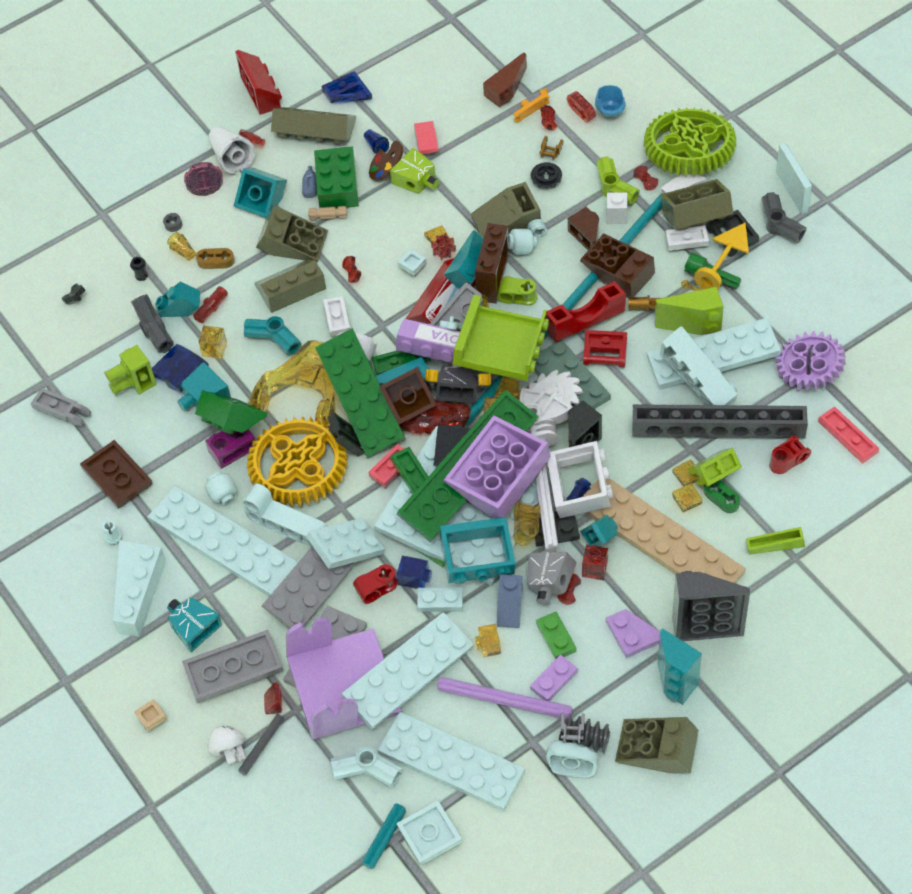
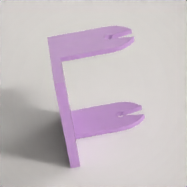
[286,617,402,740]

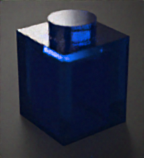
[396,555,432,589]

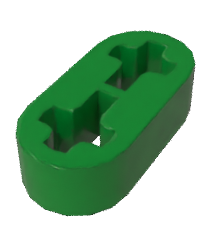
[704,480,740,513]

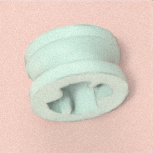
[527,219,547,238]

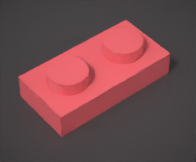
[368,444,404,488]

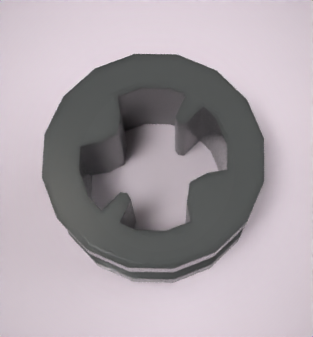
[163,213,183,232]

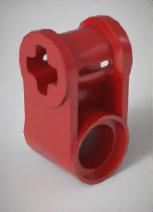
[769,435,811,474]
[353,564,398,604]

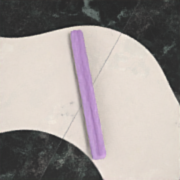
[437,677,572,719]

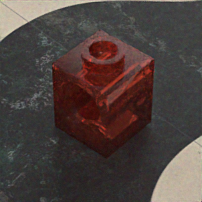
[582,545,608,581]

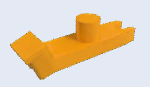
[513,88,550,123]

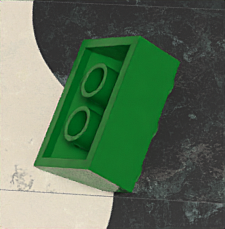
[195,390,268,434]

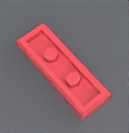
[818,406,879,464]

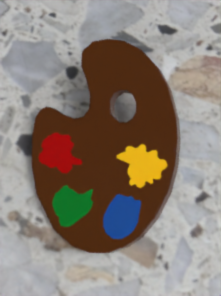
[369,140,403,181]

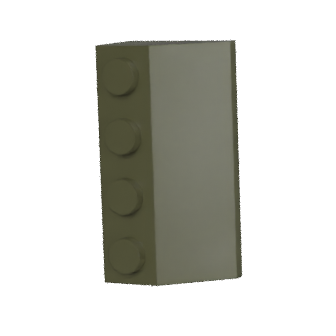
[271,107,356,143]

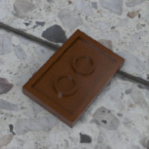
[80,440,153,509]

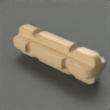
[308,206,347,220]

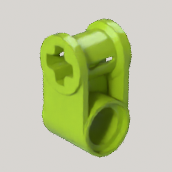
[497,276,538,306]

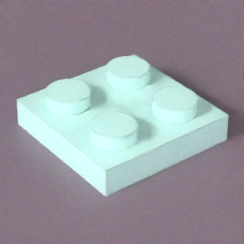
[396,800,462,866]

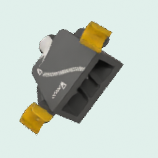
[425,364,491,403]

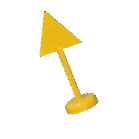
[694,223,749,290]

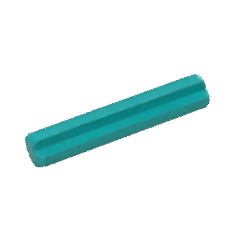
[362,803,406,869]

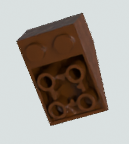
[580,233,655,298]

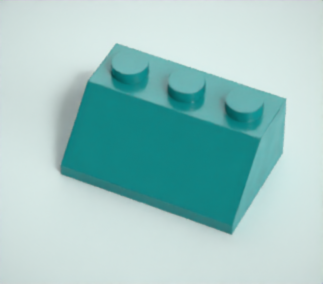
[658,628,702,705]

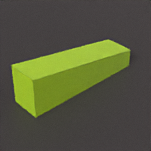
[746,527,805,554]

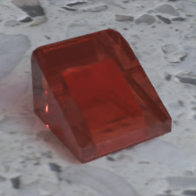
[264,682,282,715]

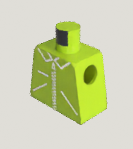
[390,148,440,194]

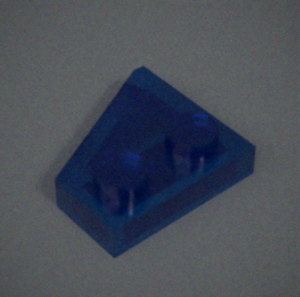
[321,71,372,103]

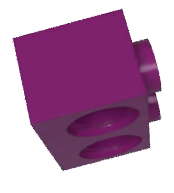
[205,429,256,469]

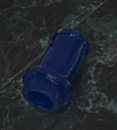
[566,478,591,501]

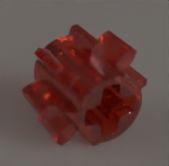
[431,233,456,260]

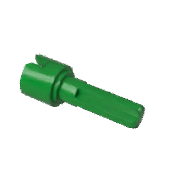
[684,252,741,289]

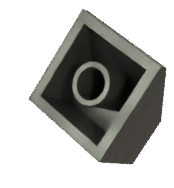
[568,401,602,447]

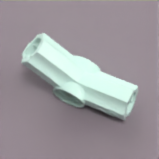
[330,747,403,788]

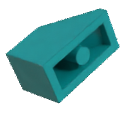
[580,515,619,550]

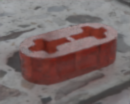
[567,91,596,122]

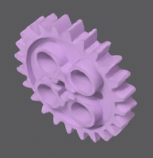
[776,331,846,391]

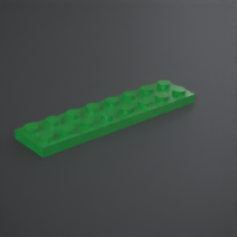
[397,390,539,542]

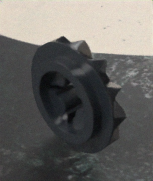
[531,162,562,189]

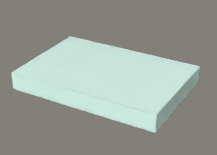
[776,143,812,214]

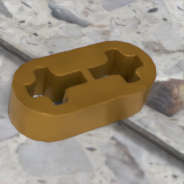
[196,248,235,269]

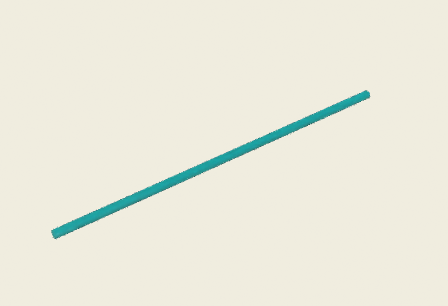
[454,193,664,428]

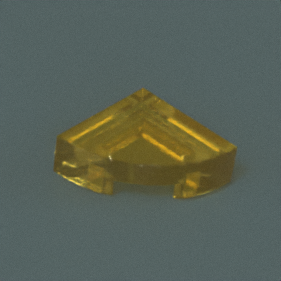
[424,225,451,245]

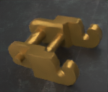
[539,136,564,160]

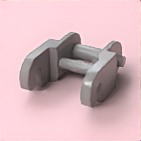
[561,712,585,744]

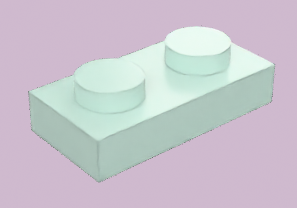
[417,587,463,612]

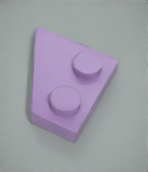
[606,609,660,658]

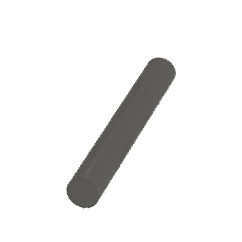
[238,714,284,776]

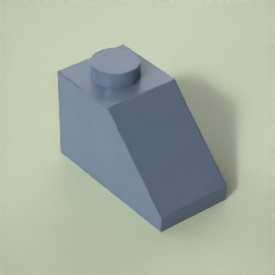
[497,574,523,628]

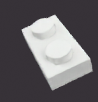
[665,225,709,251]
[323,296,350,336]

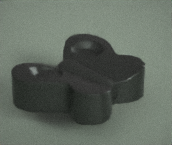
[62,283,85,304]

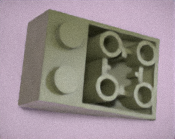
[471,182,541,239]
[256,205,328,262]
[615,717,699,773]

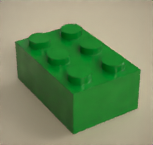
[314,146,359,209]

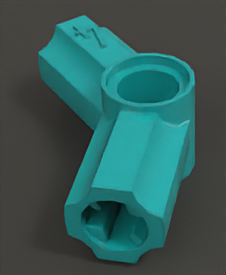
[244,316,301,355]

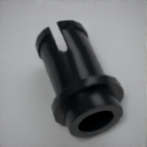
[130,257,148,281]

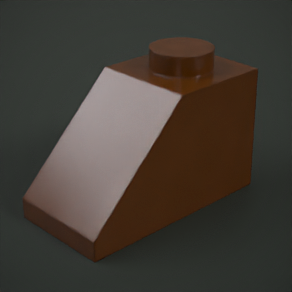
[567,206,599,250]

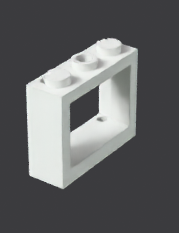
[547,441,613,518]

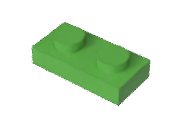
[536,611,576,660]

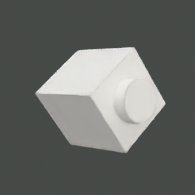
[607,193,627,224]

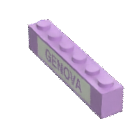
[396,319,460,363]

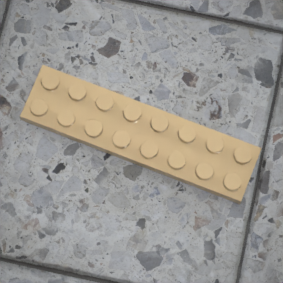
[583,479,746,583]

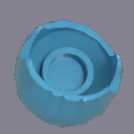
[595,85,626,117]

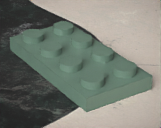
[534,340,611,409]

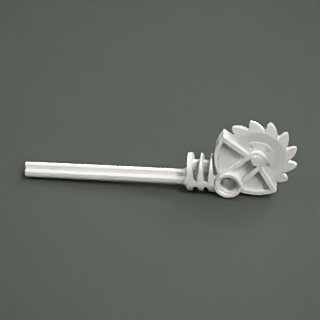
[520,370,583,551]

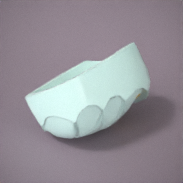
[546,740,597,778]

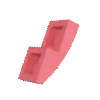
[414,121,439,154]

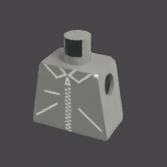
[527,552,577,605]

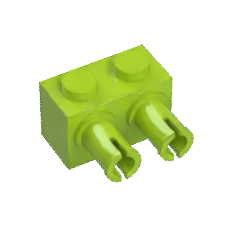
[104,345,157,395]

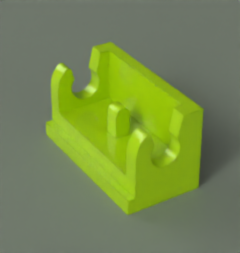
[688,448,742,486]

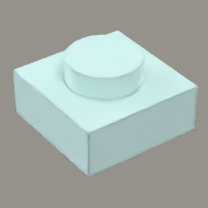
[398,249,427,276]

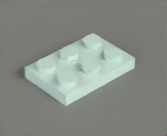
[306,518,385,569]

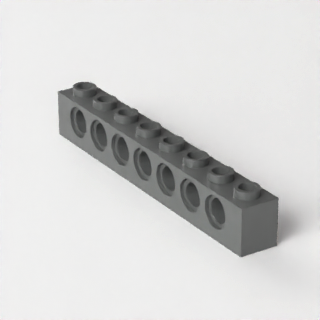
[632,404,808,438]

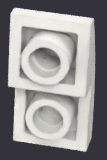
[661,174,707,193]

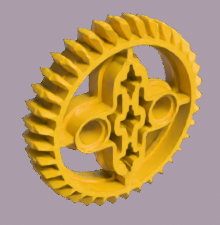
[247,416,348,508]

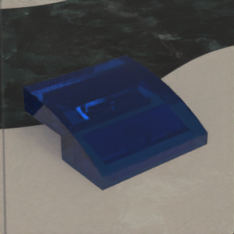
[152,344,209,392]

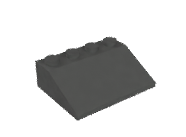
[672,571,750,641]

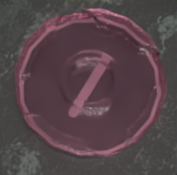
[184,162,223,196]

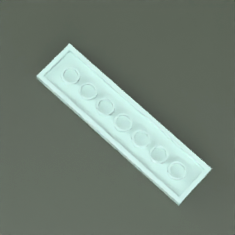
[147,486,298,596]

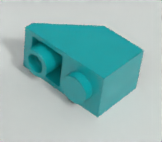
[155,281,200,317]

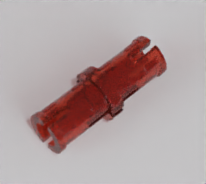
[193,286,228,323]

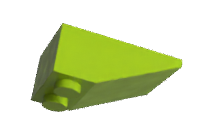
[654,287,724,335]

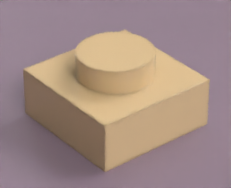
[134,699,167,732]

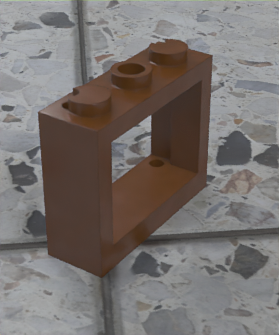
[475,223,509,304]

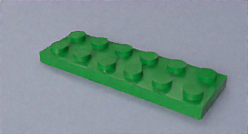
[315,328,406,458]

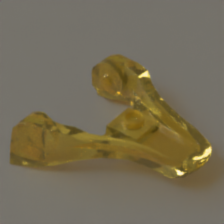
[250,340,336,427]

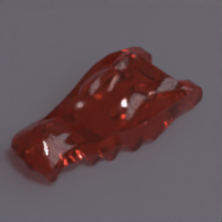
[399,400,471,435]

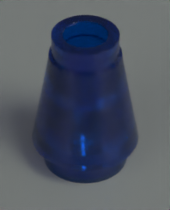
[364,129,389,153]

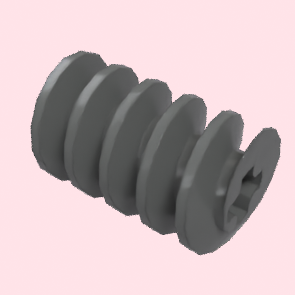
[559,713,610,754]

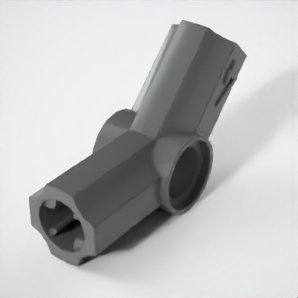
[761,192,807,243]
[131,294,174,353]

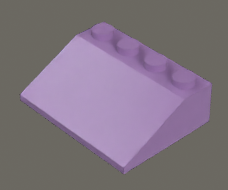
[444,416,551,518]

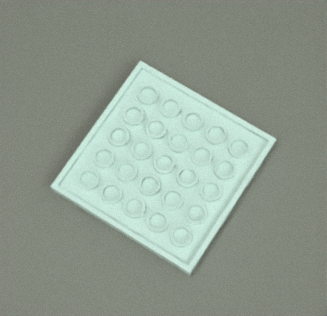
[374,426,551,586]

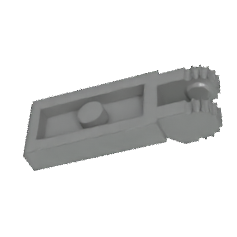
[31,388,91,427]

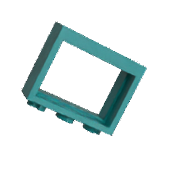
[440,517,516,584]

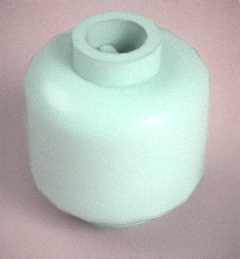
[508,229,537,255]
[205,472,237,505]

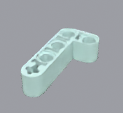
[243,484,328,547]

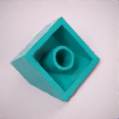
[233,168,287,218]

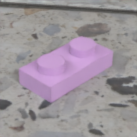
[530,654,578,701]

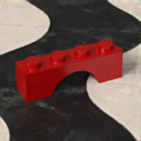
[546,281,626,342]

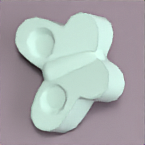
[439,316,463,330]

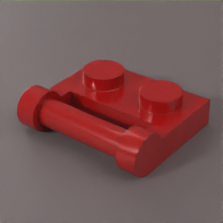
[583,330,627,367]

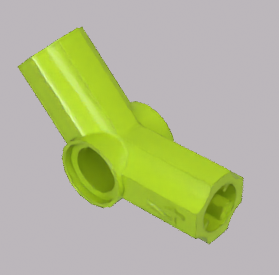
[596,156,640,205]

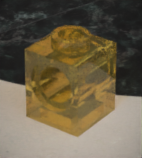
[198,325,227,359]

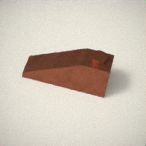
[483,52,527,107]

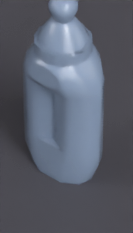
[302,166,317,198]

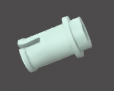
[102,520,122,545]

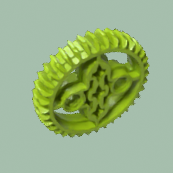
[644,107,737,177]

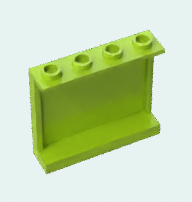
[452,294,549,381]

